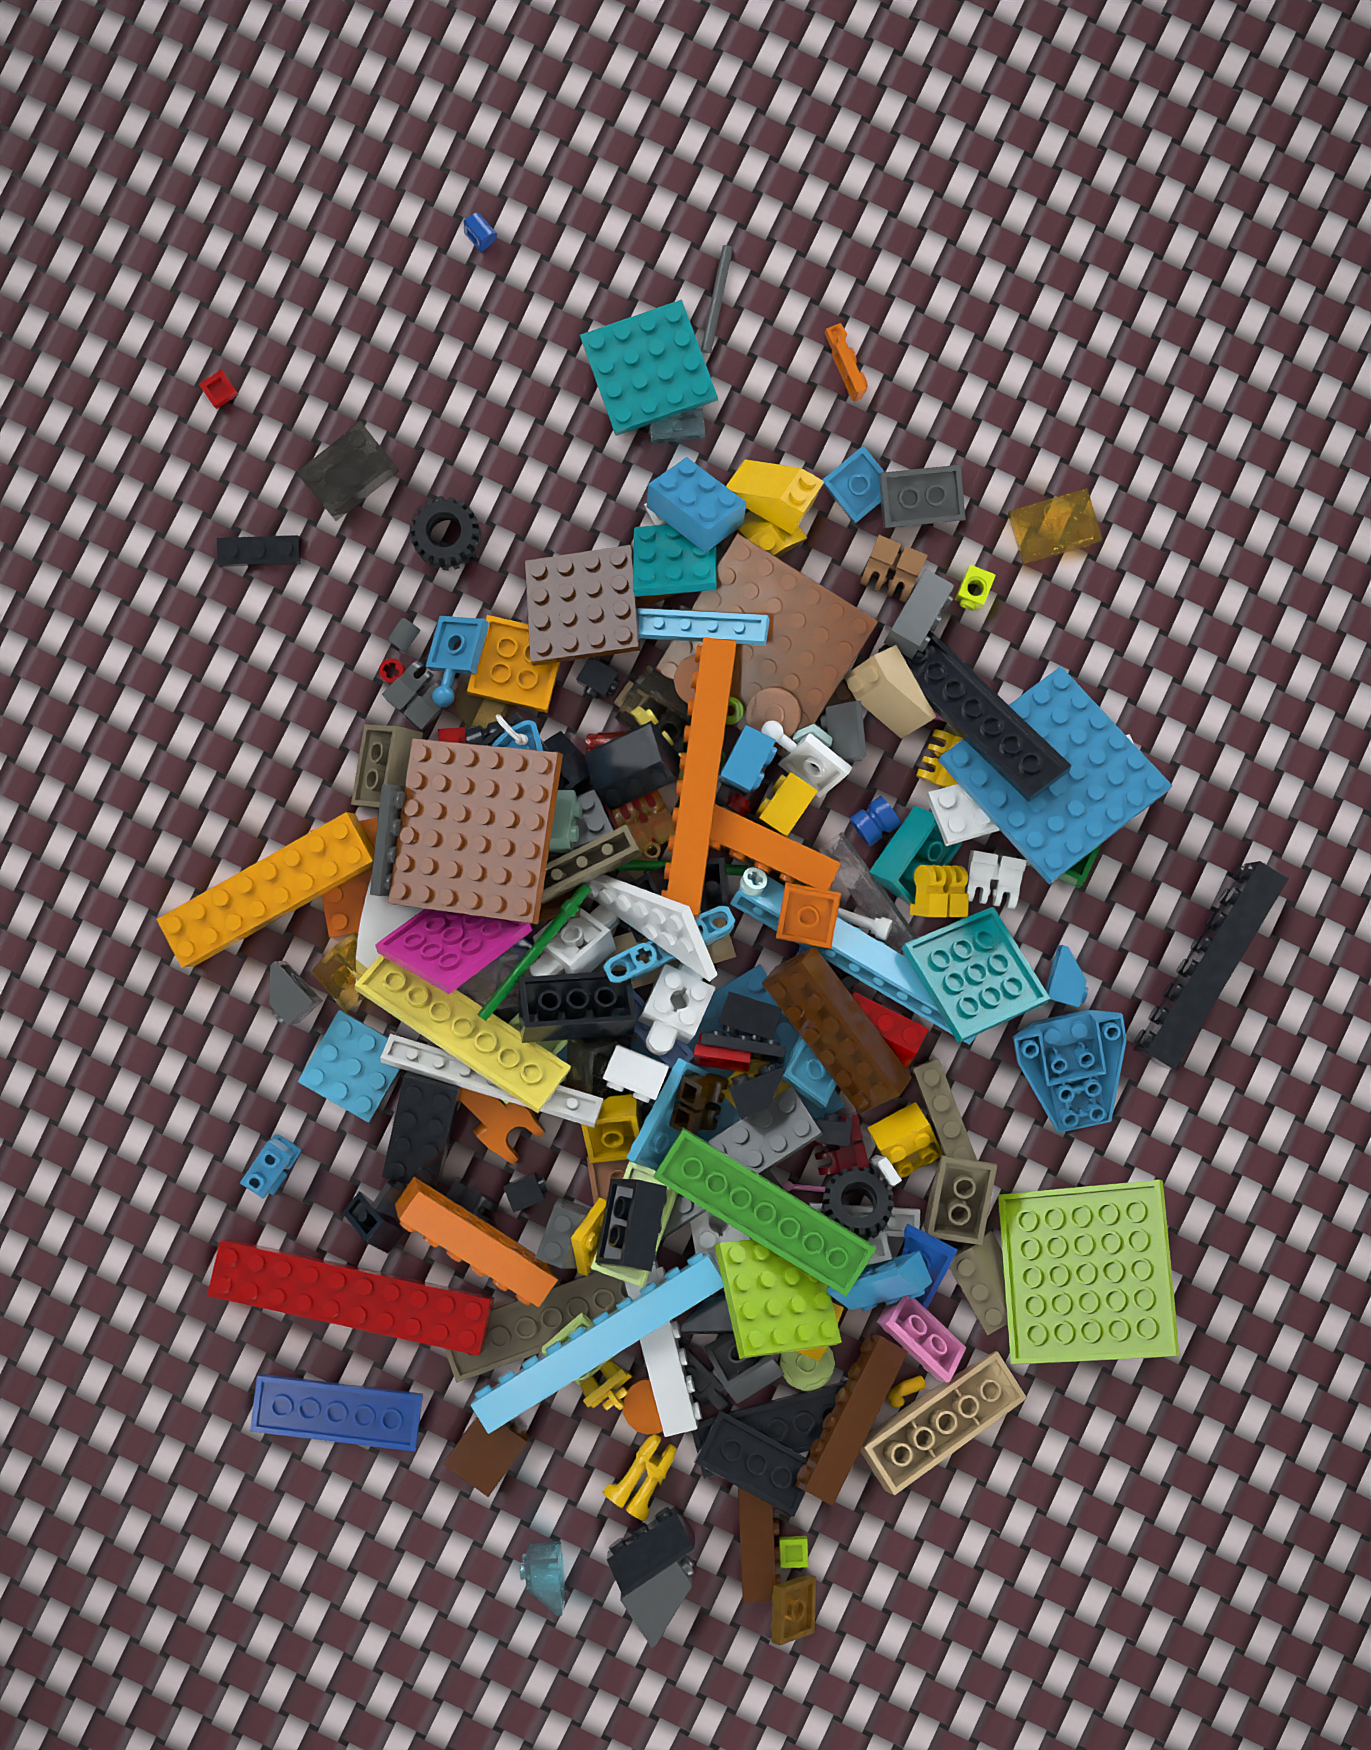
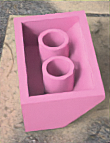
[877,1295,966,1383]

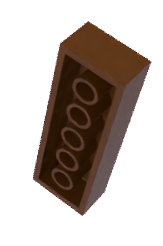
[762,946,912,1114]

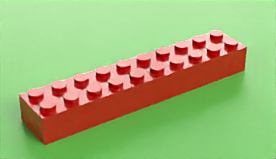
[207,1239,495,1356]

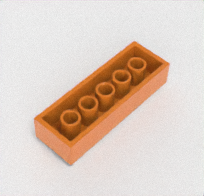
[709,804,841,891]
[395,1177,558,1307]

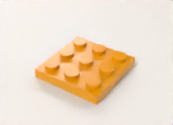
[467,615,560,713]

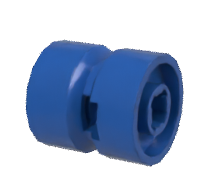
[849,796,901,847]

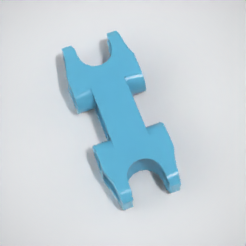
[604,906,735,983]

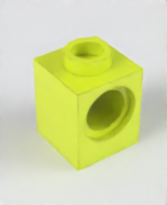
[955,565,996,611]

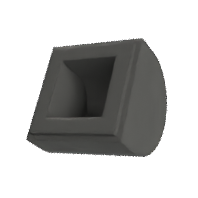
[388,617,421,653]

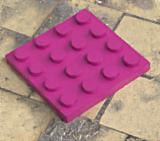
[375,909,532,994]

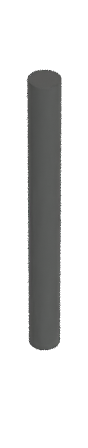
[701,245,733,354]

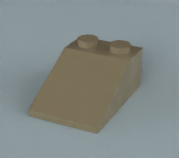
[923,1155,997,1245]

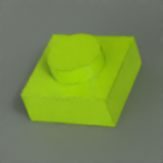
[779,1536,808,1568]

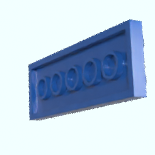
[250,1374,423,1452]

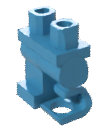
[240,1134,301,1199]

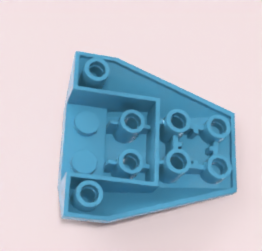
[1013,1010,1127,1133]

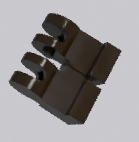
[669,1073,729,1135]

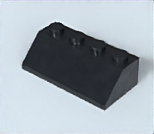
[518,970,637,1043]

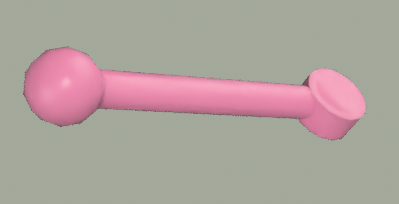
[782,1181,826,1192]

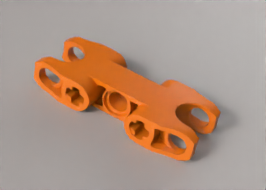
[459,1087,546,1165]

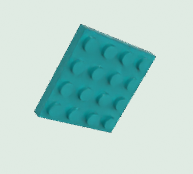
[580,299,718,436]
[901,907,1050,1043]

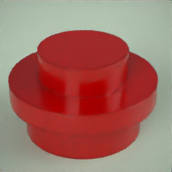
[725,793,751,817]

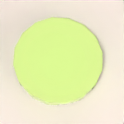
[779,1346,835,1391]

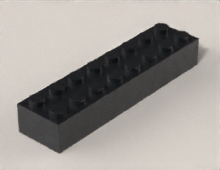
[1134,861,1289,1070]

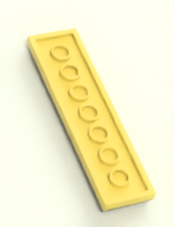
[355,955,571,1113]

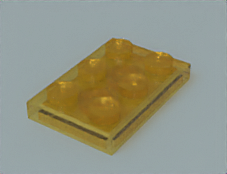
[1008,489,1103,565]

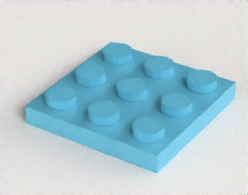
[298,1010,401,1123]

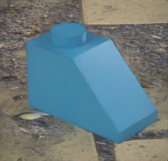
[1045,945,1089,1007]

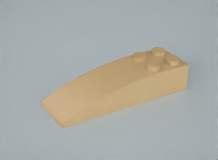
[860,1351,1027,1496]

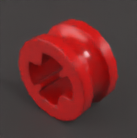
[379,658,405,684]

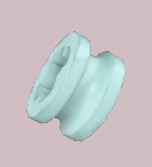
[739,868,767,896]

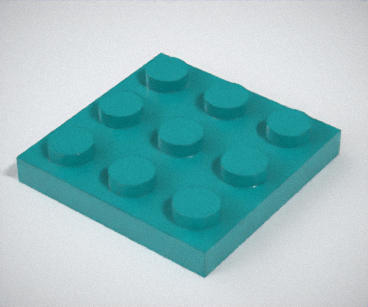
[633,524,717,597]

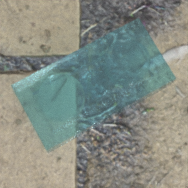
[649,408,705,444]

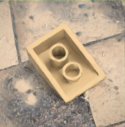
[844,645,936,739]

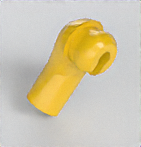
[887,1375,926,1408]

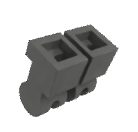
[382,661,455,733]

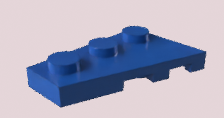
[902,1223,957,1309]

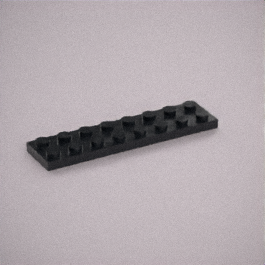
[878,630,1072,802]

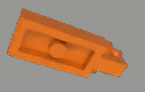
[824,323,868,402]

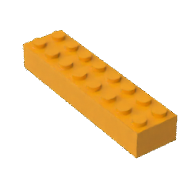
[156,812,375,968]

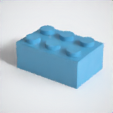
[647,457,746,553]
[718,725,777,795]

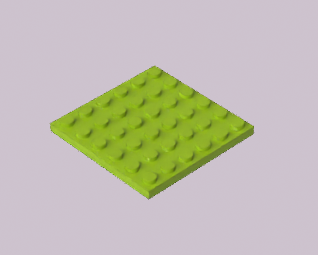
[998,1180,1180,1365]

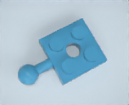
[426,616,489,707]

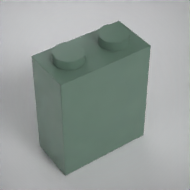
[549,790,582,853]

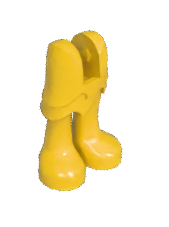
[602,1434,677,1521]

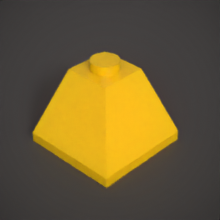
[737,511,807,558]

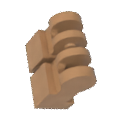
[860,535,928,603]

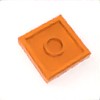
[776,882,841,949]

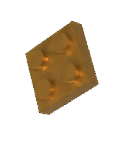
[771,1574,816,1646]

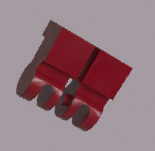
[812,1112,869,1175]

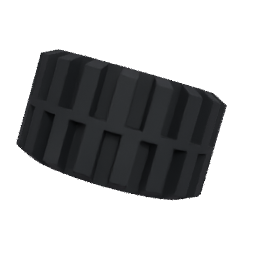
[410,496,482,571]
[821,1166,894,1242]

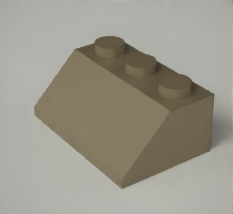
[351,724,423,809]
[949,1230,1008,1335]

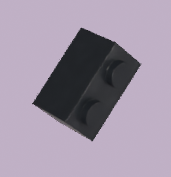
[719,991,782,1043]

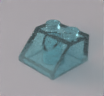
[520,1542,566,1616]

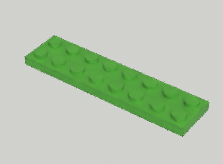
[653,1128,876,1296]

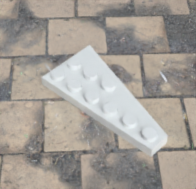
[585,875,717,982]

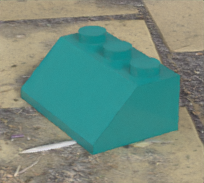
[869,806,963,905]

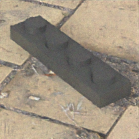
[370,784,407,896]

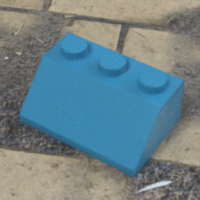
[826,1251,932,1311]

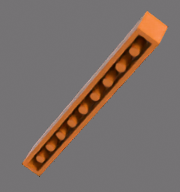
[661,637,736,919]

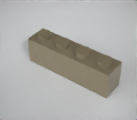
[541,824,643,904]
[910,1058,977,1161]

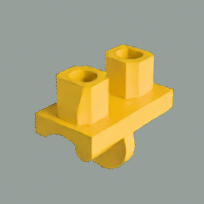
[580,1360,633,1410]

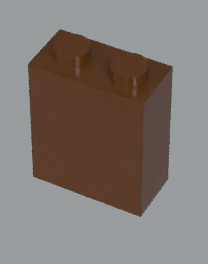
[443,1415,529,1497]

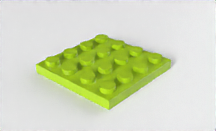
[715,1239,842,1359]

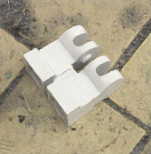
[965,850,1027,909]

